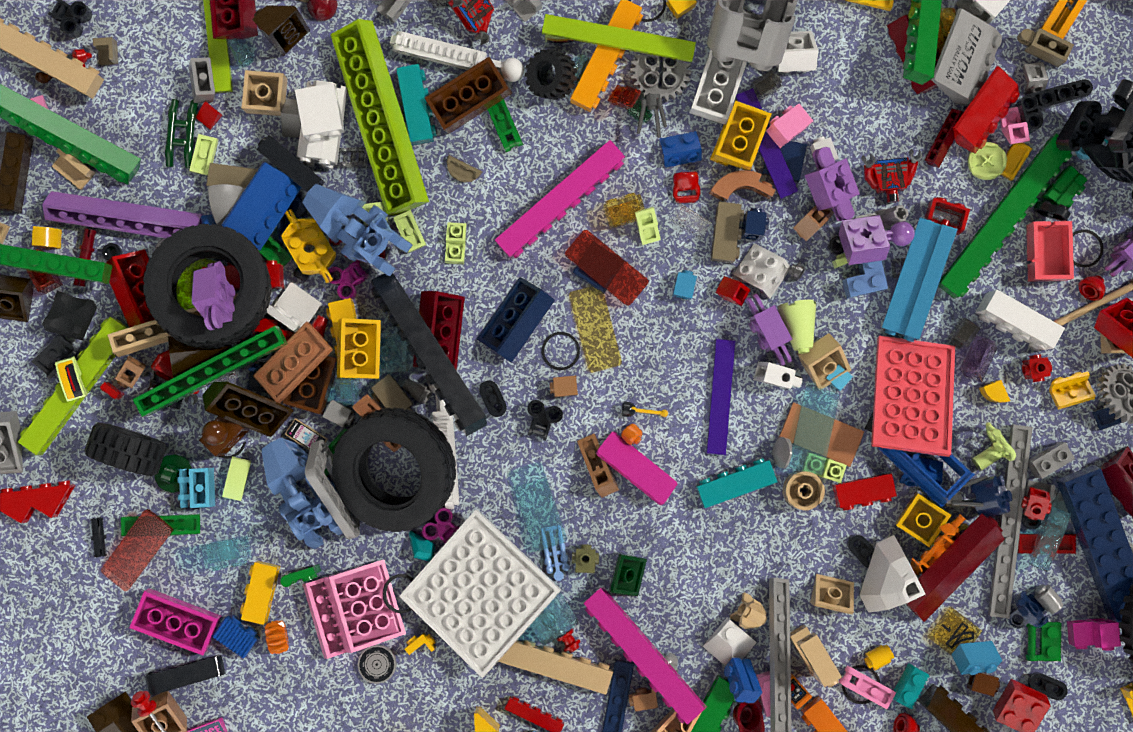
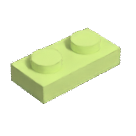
[189,134,219,176]
[393,210,427,253]

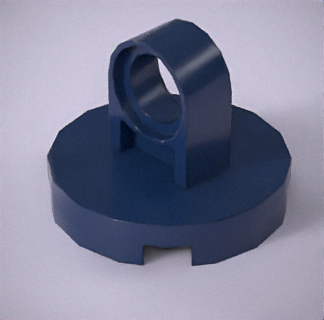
[1008,591,1048,629]

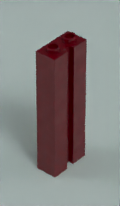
[906,513,1005,622]

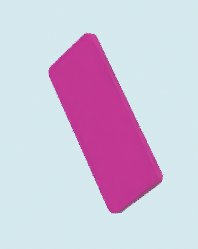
[596,432,677,505]

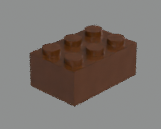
[282,356,337,415]

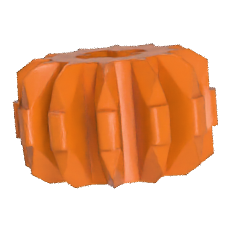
[265,620,289,654]

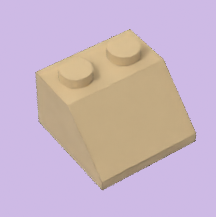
[797,333,851,391]

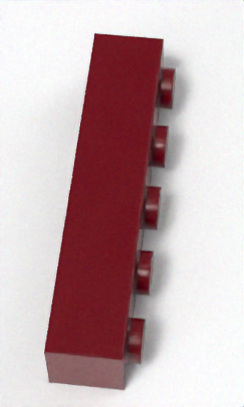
[925,109,963,168]

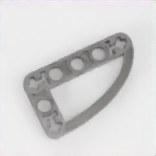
[305,440,360,540]

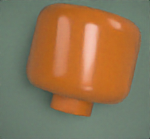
[621,423,643,445]

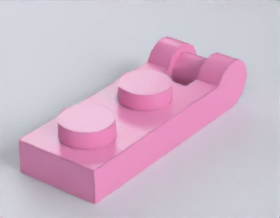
[838,665,896,709]

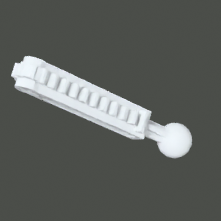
[390,31,524,82]
[428,383,459,509]

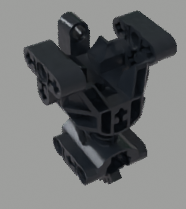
[1056,79,1133,199]

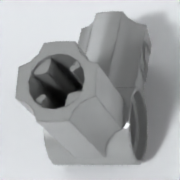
[854,205,909,229]

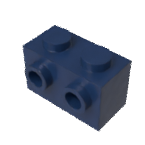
[741,208,769,241]

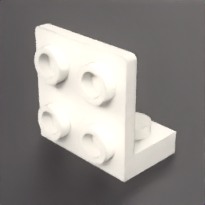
[734,244,791,299]
[266,282,322,333]

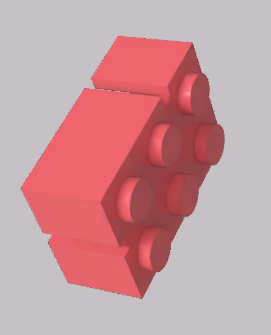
[1026,221,1074,282]

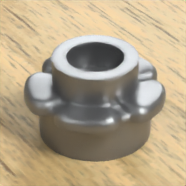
[788,263,805,281]

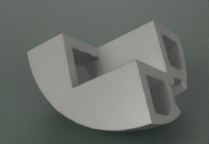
[208,184,246,225]

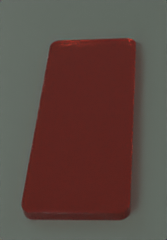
[565,230,649,306]
[101,509,173,591]

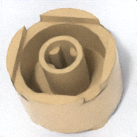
[782,471,825,510]

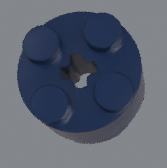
[971,475,1013,518]

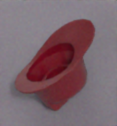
[732,699,765,732]

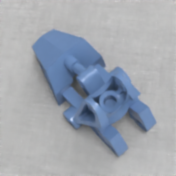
[302,184,413,276]
[261,438,343,549]

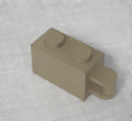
[1017,28,1074,67]
[371,374,414,411]

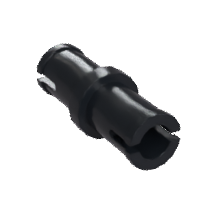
[90,517,107,557]

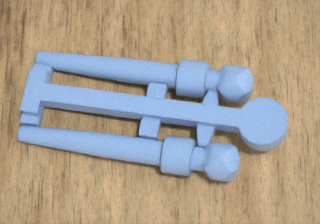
[540,525,570,581]

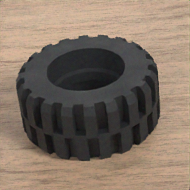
[84,422,167,476]

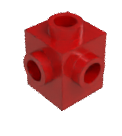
[1022,354,1052,382]
[1021,487,1052,520]

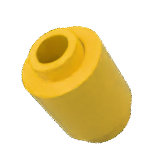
[864,644,894,671]

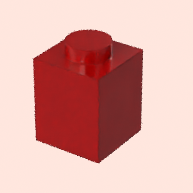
[715,276,751,306]

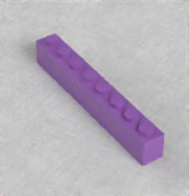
[42,191,202,238]

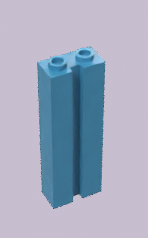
[882,218,958,342]

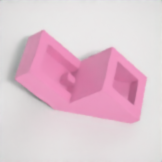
[1000,107,1030,144]

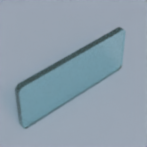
[789,386,839,475]
[509,462,567,552]

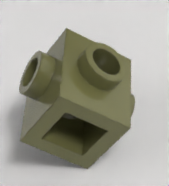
[572,544,599,573]

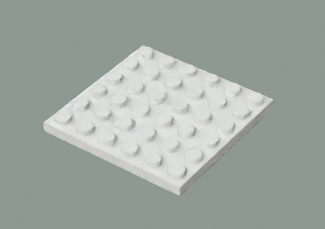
[399,510,561,678]

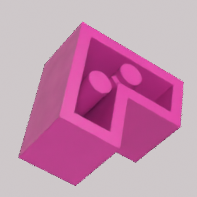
[1067,618,1121,651]

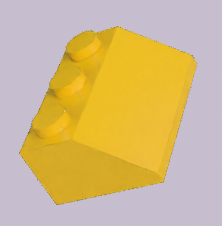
[337,318,381,379]

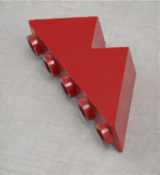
[0,480,76,523]

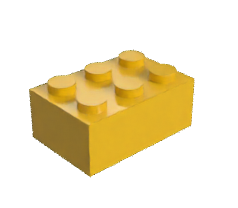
[714,100,772,171]

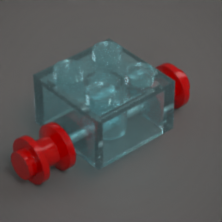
[530,593,581,653]

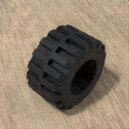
[525,49,577,100]

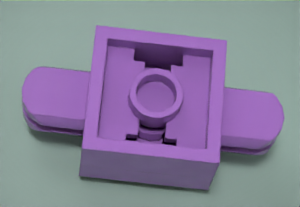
[805,147,860,221]
[1104,230,1133,277]
[192,261,235,330]
[746,293,793,366]

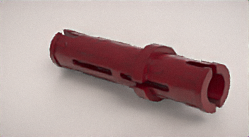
[73,228,97,287]

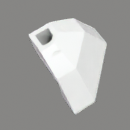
[859,535,925,613]

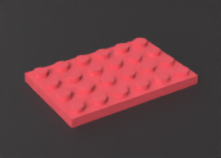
[871,336,955,457]

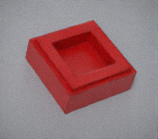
[100,382,124,400]

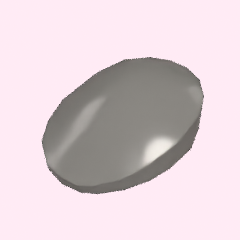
[772,437,792,469]

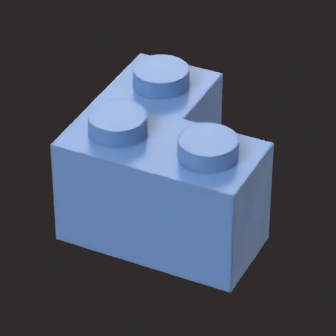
[842,260,888,299]

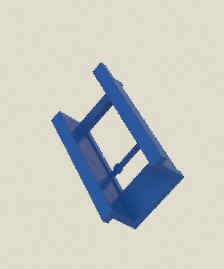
[877,447,975,508]

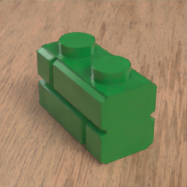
[1041,166,1087,208]

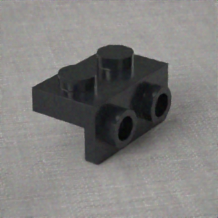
[31,334,77,379]

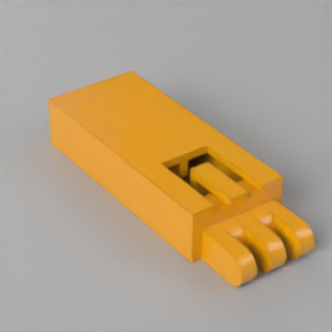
[1041,0,1087,39]

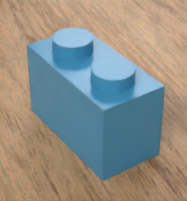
[951,641,1002,675]

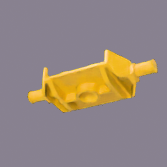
[281,209,336,283]

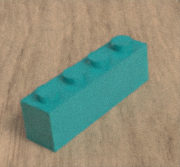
[396,64,437,146]
[696,458,778,508]

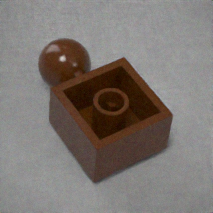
[199,416,250,457]

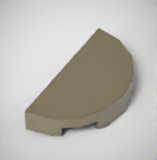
[447,155,483,183]

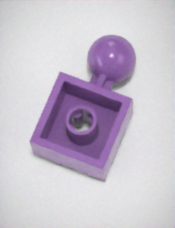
[839,215,915,265]

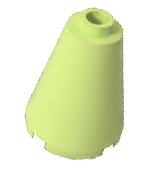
[777,300,816,354]

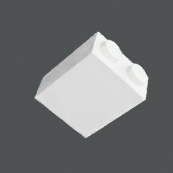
[295,83,345,141]

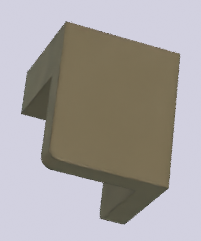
[93,37,118,65]

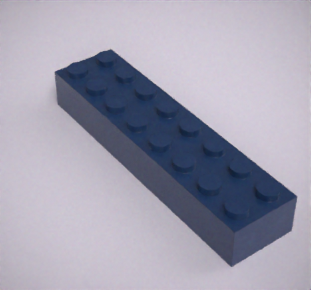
[1056,465,1133,622]

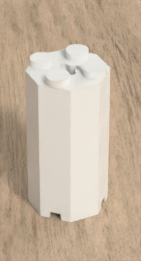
[297,80,348,169]

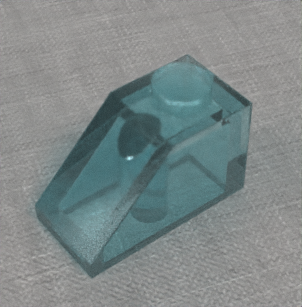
[335,378,360,405]

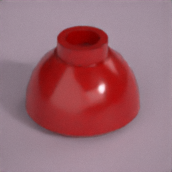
[1078,275,1105,301]
[893,712,920,732]

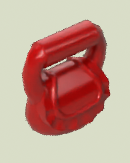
[673,171,701,204]

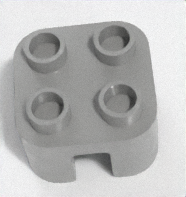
[707,0,797,71]

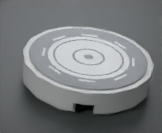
[358,644,397,684]

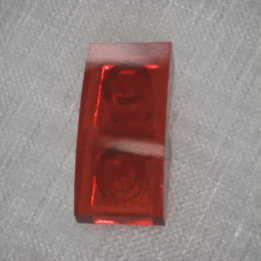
[607,85,642,109]

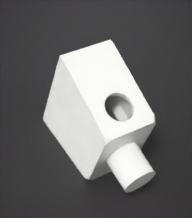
[753,362,802,389]

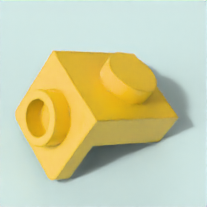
[404,632,436,655]

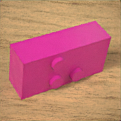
[129,588,221,656]

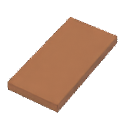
[253,321,334,403]
[778,402,865,467]

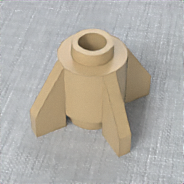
[730,592,767,629]

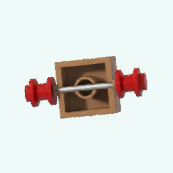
[131,691,187,732]

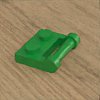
[280,564,321,587]
[1025,622,1062,662]

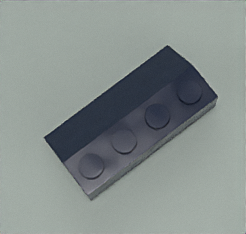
[477,277,555,363]

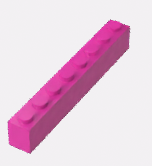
[495,140,625,259]
[583,587,707,725]

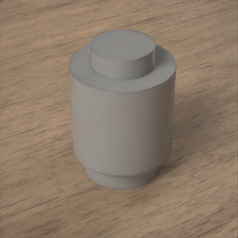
[1034,584,1063,614]

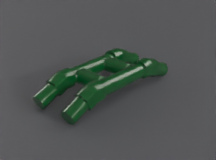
[165,99,198,168]

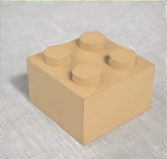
[242,70,288,116]

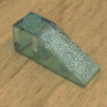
[1029,506,1071,572]

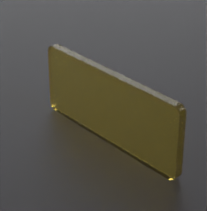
[569,286,622,373]

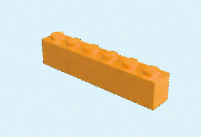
[570,0,644,113]

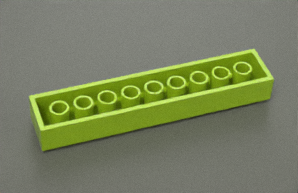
[330,19,429,215]

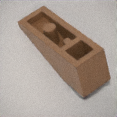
[577,433,619,498]

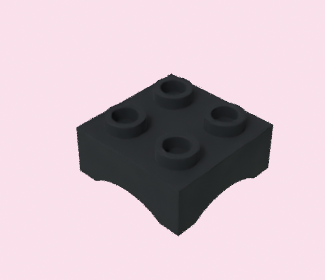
[42,291,97,341]

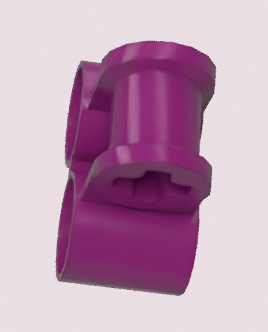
[327,260,370,300]
[422,506,459,544]

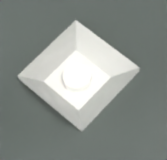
[703,617,757,666]

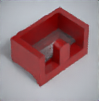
[924,197,970,235]

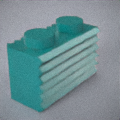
[893,663,930,709]

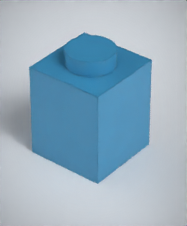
[672,270,697,300]

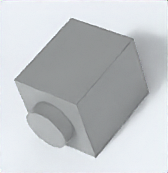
[322,400,355,428]

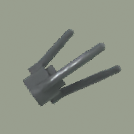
[637,94,667,138]
[945,475,988,507]

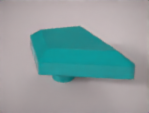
[409,531,436,562]

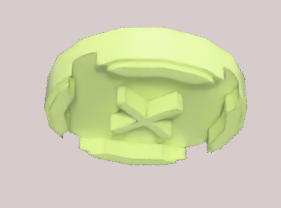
[967,142,1007,180]

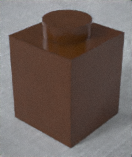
[967,672,1000,697]

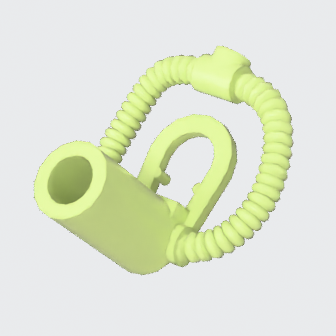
[972,422,1016,471]

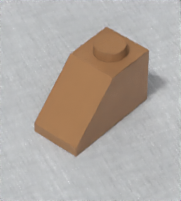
[793,205,834,241]

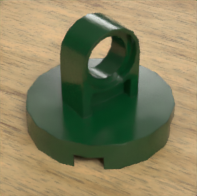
[154,454,192,493]

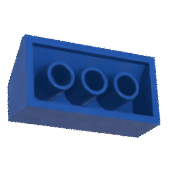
[222,162,301,251]

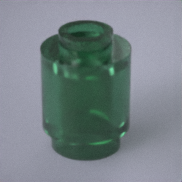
[625,97,653,124]

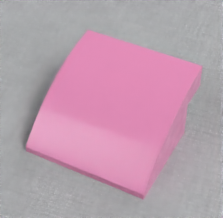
[302,559,406,659]

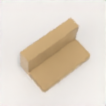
[52,148,95,190]

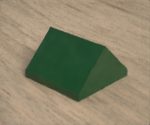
[609,552,647,596]

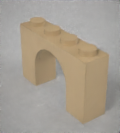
[790,625,842,687]

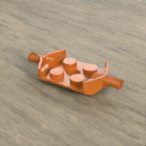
[910,514,966,575]

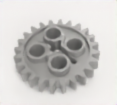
[630,53,692,103]
[1097,364,1133,425]

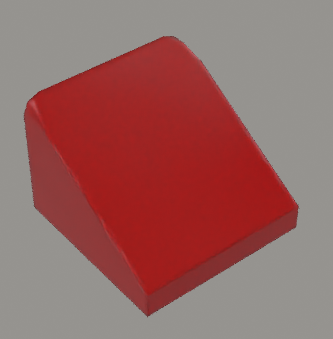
[196,101,223,130]

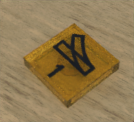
[927,607,982,656]

